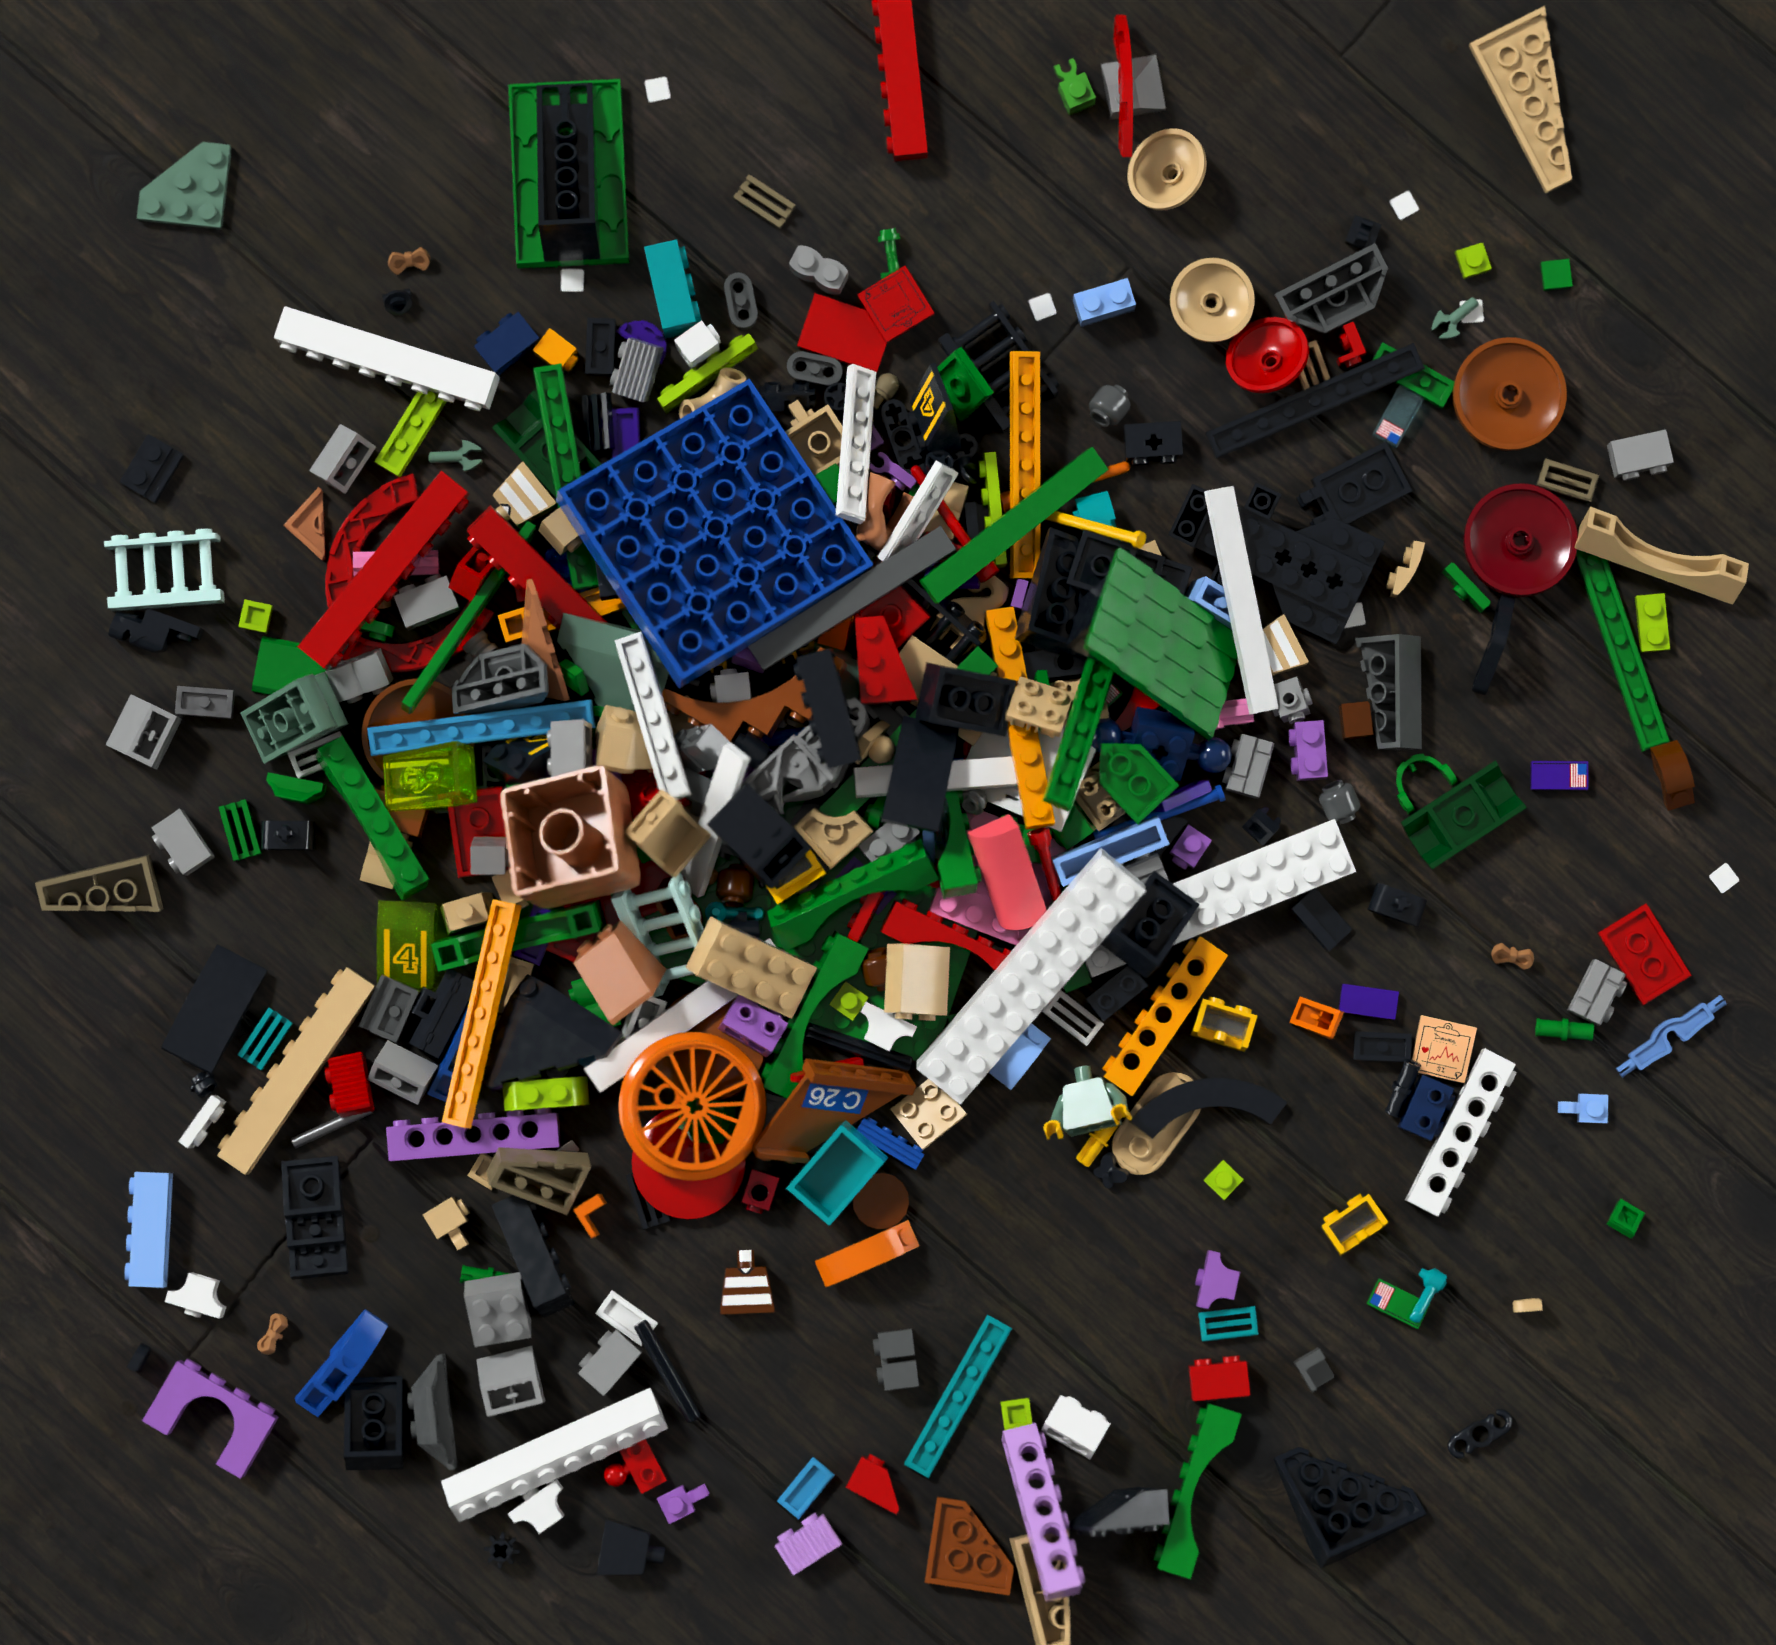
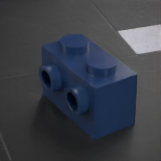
[474,312,540,376]
[1397,1075,1456,1141]

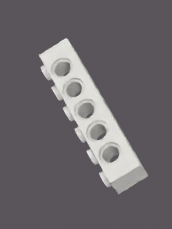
[1405,1049,1517,1216]

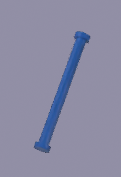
[1093,784,1226,839]

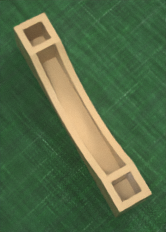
[1575,507,1749,605]

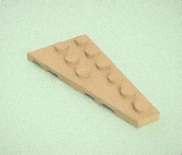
[1469,6,1572,194]

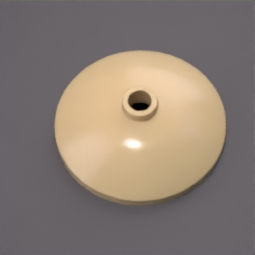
[1128,129,1207,210]
[1170,258,1255,342]

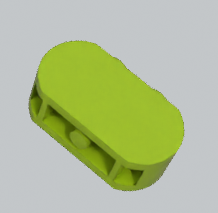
[503,1076,590,1111]

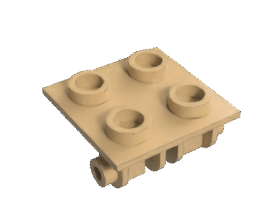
[1005,676,1074,738]
[890,1079,967,1150]

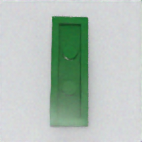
[1372,342,1454,409]

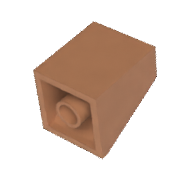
[574,920,666,1025]

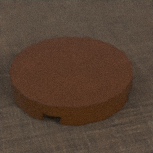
[853,1173,909,1229]

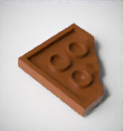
[925,1496,1014,1595]

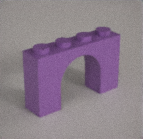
[142,1359,279,1479]

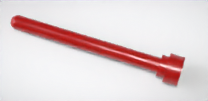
[911,465,1000,583]
[1027,827,1062,903]

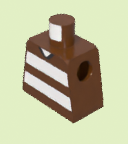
[720,1250,775,1314]

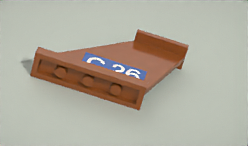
[752,1059,916,1164]

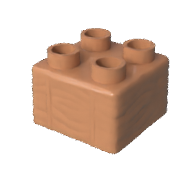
[501,766,640,909]

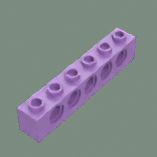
[386,1108,561,1161]

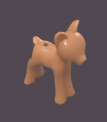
[855,472,914,568]

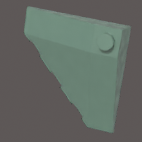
[557,612,669,712]

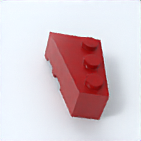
[855,616,918,705]

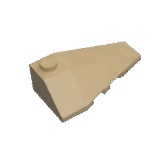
[596,705,705,774]

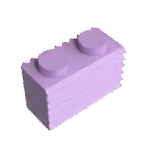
[775,1513,842,1575]

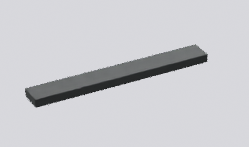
[748,526,956,671]

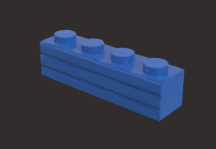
[857,1117,925,1170]

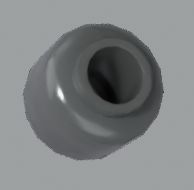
[1089,385,1131,427]
[1319,780,1361,824]

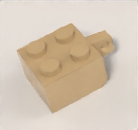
[785,400,843,476]

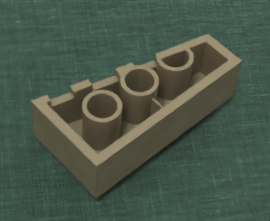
[35,854,164,912]

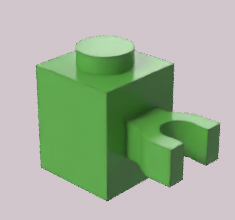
[1054,58,1096,115]

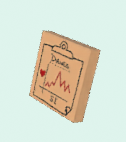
[1411,1015,1477,1083]

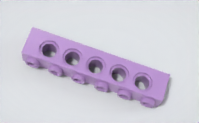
[1001,1423,1084,1601]

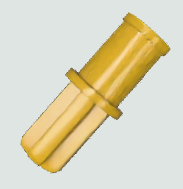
[1076,1126,1118,1167]

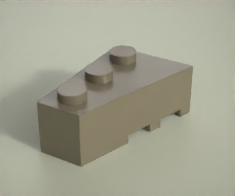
[486,1147,591,1215]

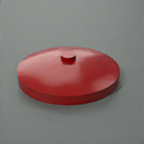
[632,1109,745,1219]

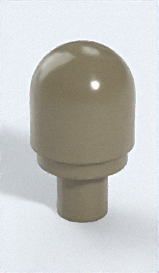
[874,373,899,410]

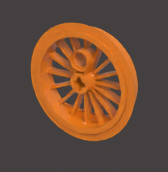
[619,1032,766,1180]

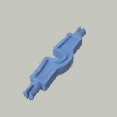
[1616,995,1727,1078]

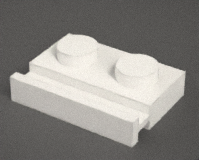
[178,1095,227,1148]

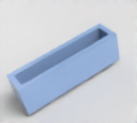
[1052,815,1169,886]
[125,1172,173,1288]

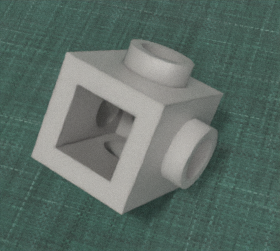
[1273,677,1313,724]

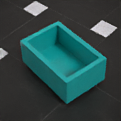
[644,239,701,338]
[786,1120,889,1226]

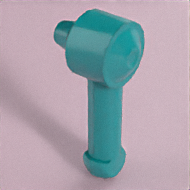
[705,902,765,921]
[1409,1268,1447,1323]

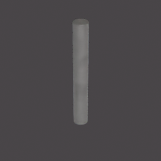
[291,1112,373,1149]

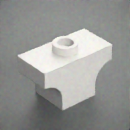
[861,1002,917,1052]
[165,1272,226,1319]
[508,1479,564,1534]

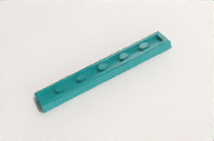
[904,1314,1012,1478]

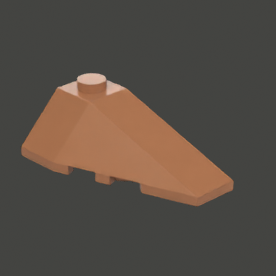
[521,579,570,701]

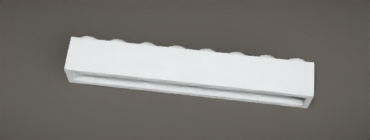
[274,306,500,411]
[441,1388,668,1522]

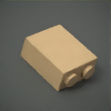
[884,944,950,1021]

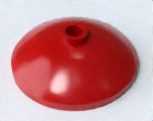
[1226,317,1309,393]

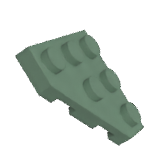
[137,142,232,230]

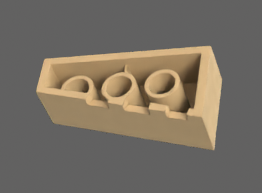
[1010,1529,1070,1645]

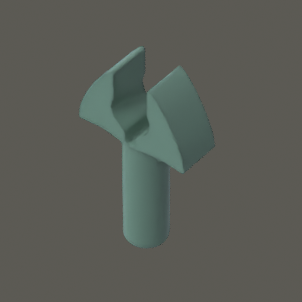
[1431,297,1479,340]
[429,440,483,472]

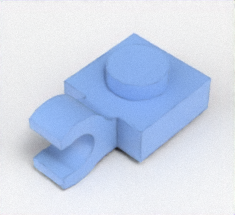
[1558,1094,1608,1123]

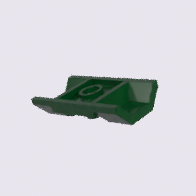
[492,390,602,498]
[1400,760,1527,870]

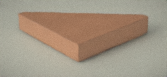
[284,487,326,561]

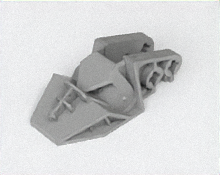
[740,697,871,814]

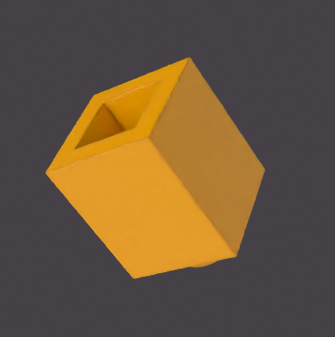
[533,328,578,372]

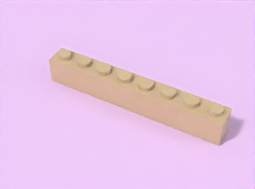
[217,967,376,1175]

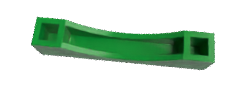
[316,736,429,901]
[937,790,982,899]
[767,839,939,951]
[431,900,606,972]
[759,931,869,1098]
[1153,1402,1242,1579]

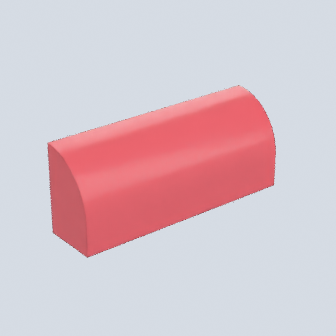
[968,814,1047,930]

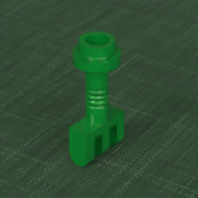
[878,228,900,280]

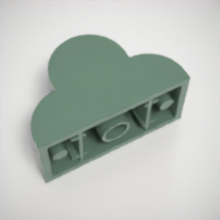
[241,672,349,764]

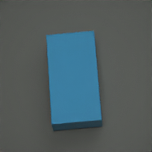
[777,1456,835,1519]

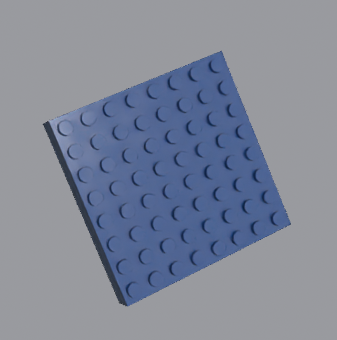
[556,378,873,688]

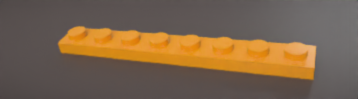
[1010,351,1041,578]
[985,607,1055,830]
[442,899,522,1129]

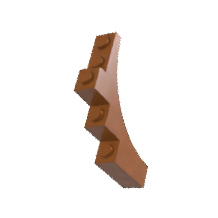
[662,647,848,743]

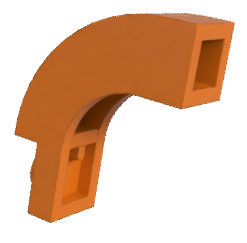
[815,1220,919,1287]

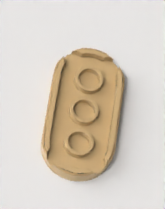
[1112,1072,1201,1175]

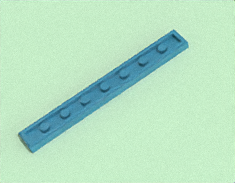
[367,699,596,756]

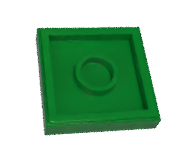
[937,347,994,422]

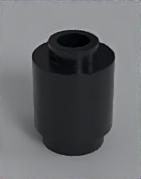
[732,731,774,770]

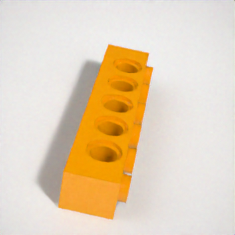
[1102,936,1228,1096]

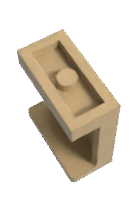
[624,789,711,877]

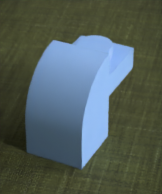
[989,1023,1051,1090]

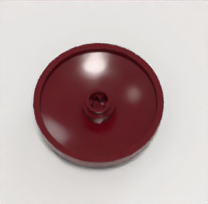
[1463,483,1578,597]

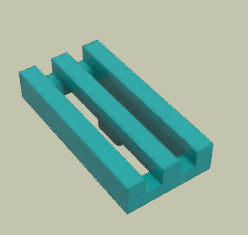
[238,1008,293,1070]
[1198,1306,1259,1341]

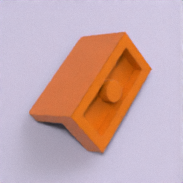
[573,1194,607,1239]

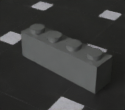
[1355,634,1422,751]

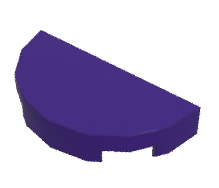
[616,320,666,365]

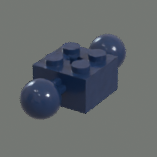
[1091,707,1232,781]

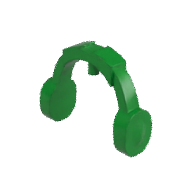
[1396,754,1458,815]

